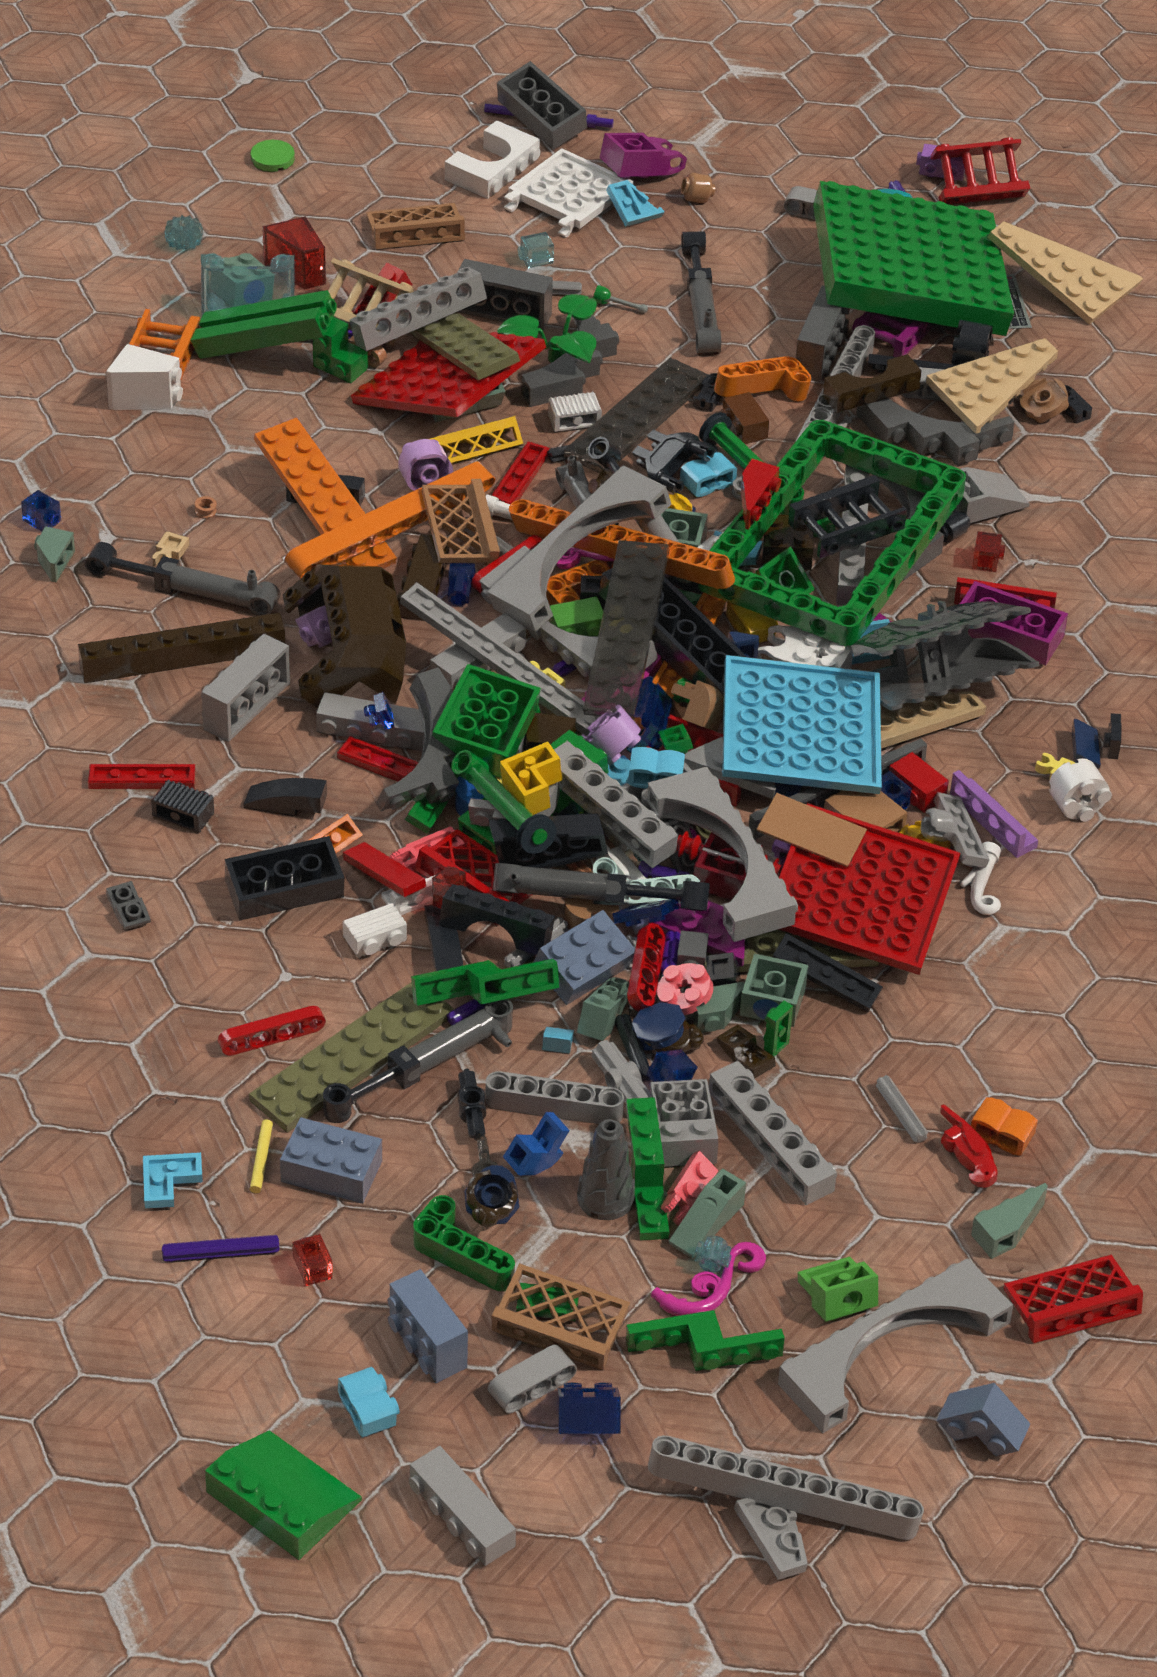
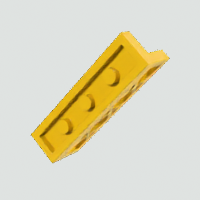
[430,416,524,464]

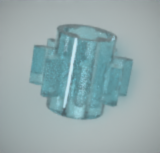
[695,1236,732,1273]

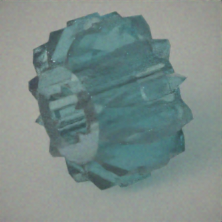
[164,215,203,250]

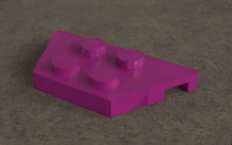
[648,900,745,967]

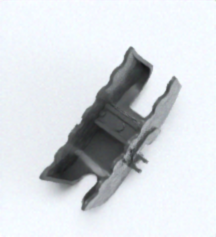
[851,601,1039,711]

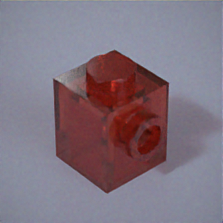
[972,531,1006,572]

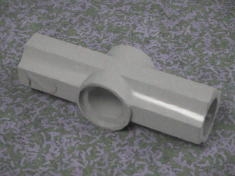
[592,1040,652,1103]

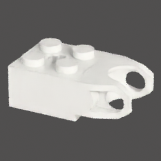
[757,625,853,669]

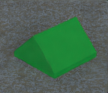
[755,547,815,594]

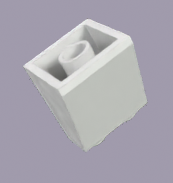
[106,344,183,410]

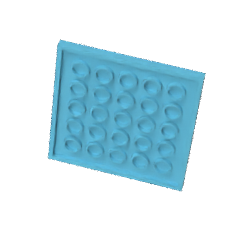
[722,655,882,794]

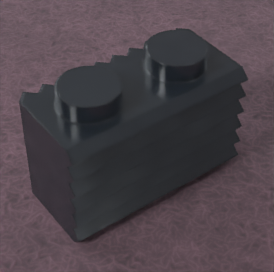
[151,779,214,832]

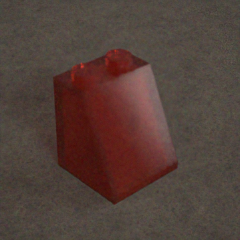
[262,216,326,290]

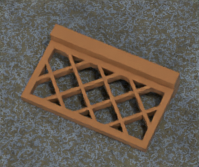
[366,203,465,249]
[421,479,500,567]
[492,1263,630,1370]

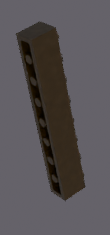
[78,613,286,684]

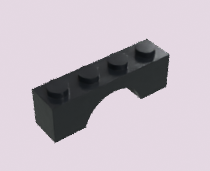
[439,884,555,955]

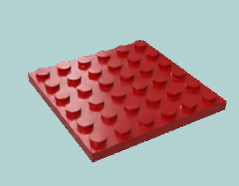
[350,332,546,417]
[779,803,961,975]

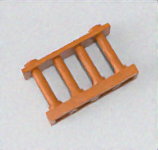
[129,309,200,381]

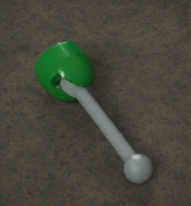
[593,285,648,313]

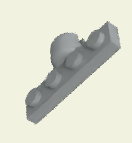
[921,792,990,868]

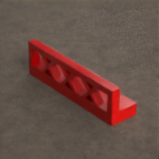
[954,577,1057,609]

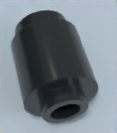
[939,511,970,543]

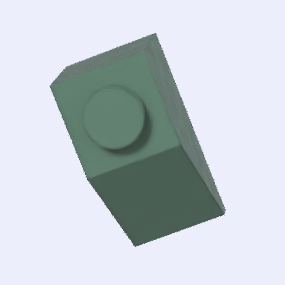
[34,526,75,582]
[690,982,744,1032]

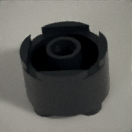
[951,319,993,365]

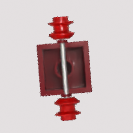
[676,831,783,900]

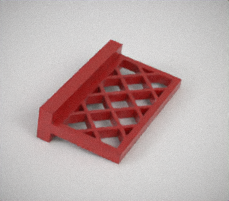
[414,829,533,926]
[1004,1254,1143,1343]

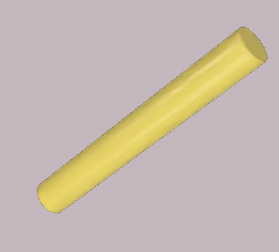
[250,1120,273,1193]

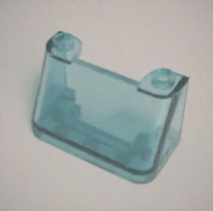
[201,253,296,317]

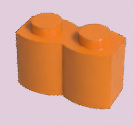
[971,1097,1038,1156]

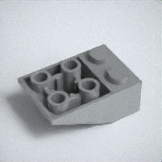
[954,467,1030,523]
[650,1079,718,1167]

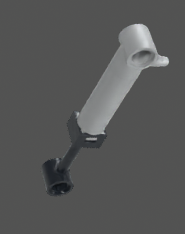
[588,437,691,584]

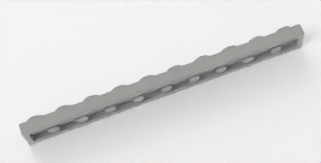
[400,583,602,736]

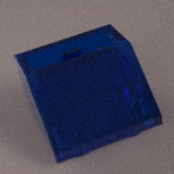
[557,1382,621,1434]

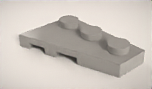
[734,1498,808,1580]

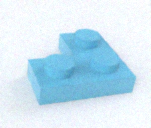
[143,1152,203,1208]

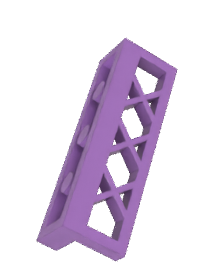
[950,770,1038,858]

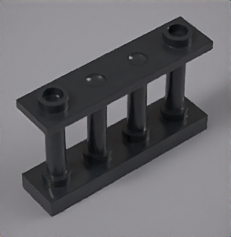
[788,475,907,559]

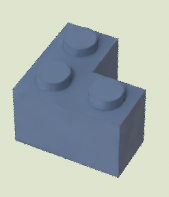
[937,1383,1030,1456]

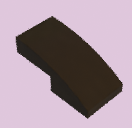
[716,1025,776,1079]

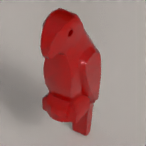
[940,1104,998,1188]

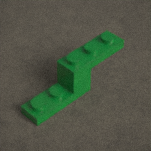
[411,959,559,1006]
[626,1097,669,1241]
[625,1310,785,1371]

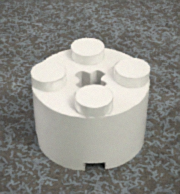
[1049,759,1112,822]

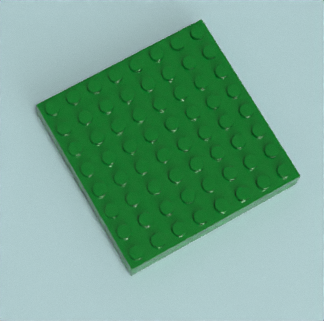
[813,181,1014,336]

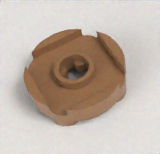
[1020,378,1069,423]

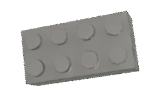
[201,634,290,742]

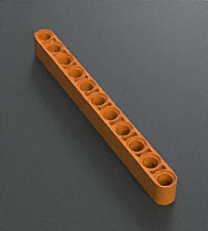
[284,461,496,579]
[509,499,735,589]

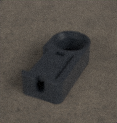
[693,373,722,412]
[1065,385,1092,424]

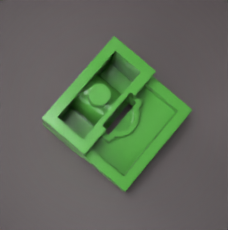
[798,1257,878,1322]

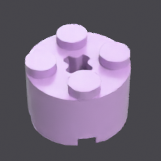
[398,439,453,491]
[581,705,641,765]

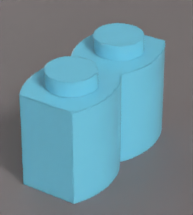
[680,452,737,497]
[628,747,685,788]
[338,1367,400,1438]

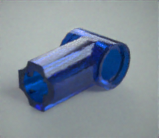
[447,563,476,607]

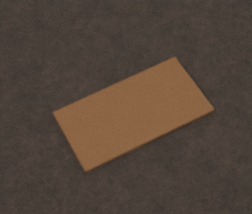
[756,793,867,867]

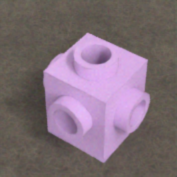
[295,606,332,648]

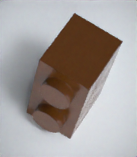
[720,392,769,444]

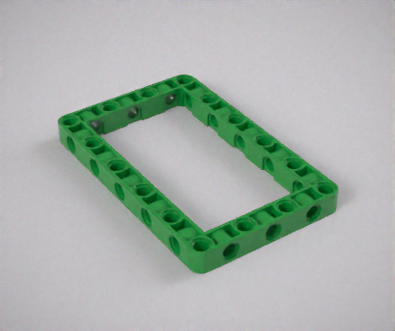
[697,420,966,646]

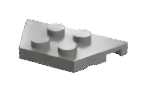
[684,737,776,799]

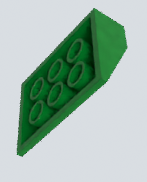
[432,664,541,778]
[205,1430,362,1560]

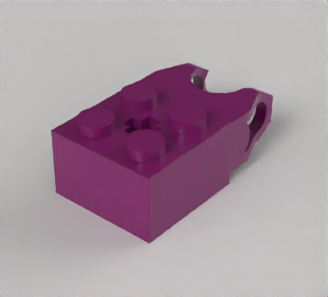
[599,133,687,179]

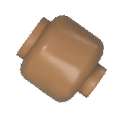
[681,173,715,204]

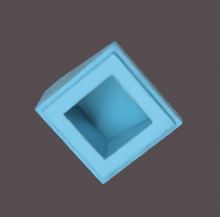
[542,1027,574,1053]

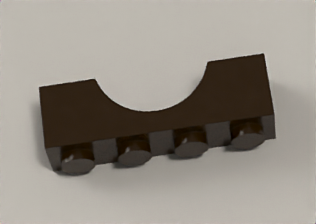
[823,354,922,413]

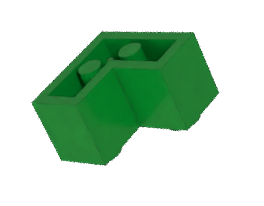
[312,317,368,383]

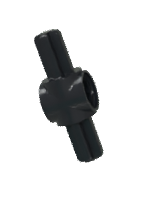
[457,1068,487,1141]

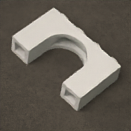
[445,120,540,199]

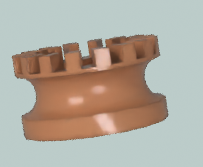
[194,496,217,519]

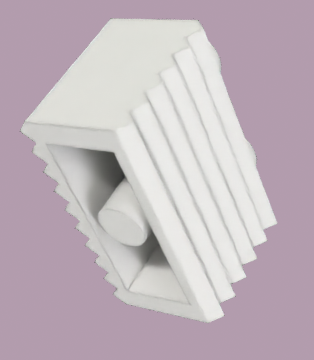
[548,391,602,432]
[343,903,407,958]

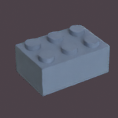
[533,910,635,1005]
[280,1117,382,1204]
[387,1269,468,1383]

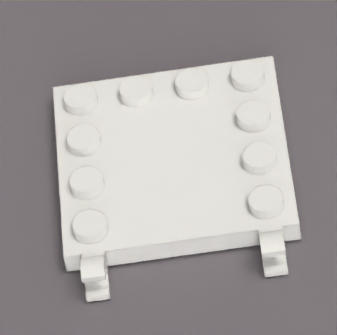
[504,148,633,237]

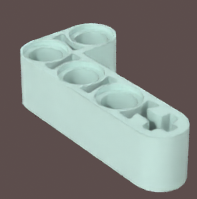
[591,857,700,913]

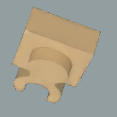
[152,531,189,566]

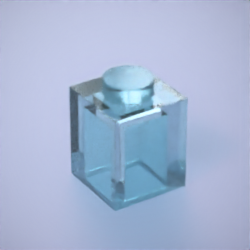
[518,232,554,268]

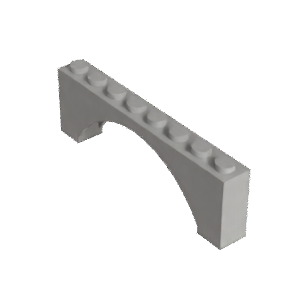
[487,465,671,632]
[479,545,658,695]
[647,767,798,942]
[778,1258,1013,1433]

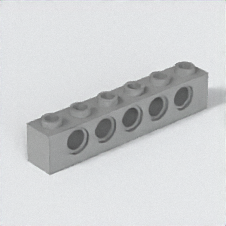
[349,267,487,351]
[554,741,678,868]
[709,1061,837,1205]

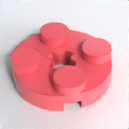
[657,963,713,1015]

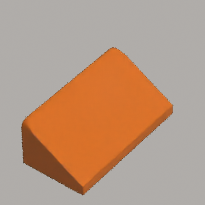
[307,814,363,853]

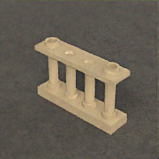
[328,258,414,346]

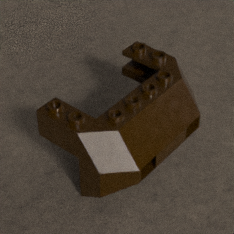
[283,564,406,708]

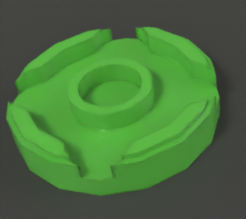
[250,139,295,172]

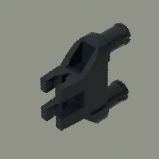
[632,430,715,494]

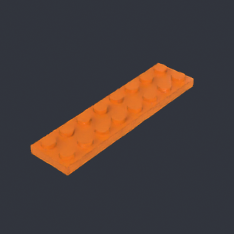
[254,417,397,569]

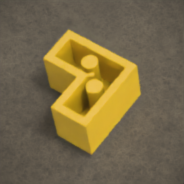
[500,742,562,815]

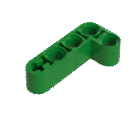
[413,1195,515,1291]

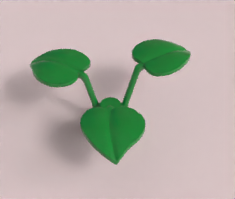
[497,294,597,363]

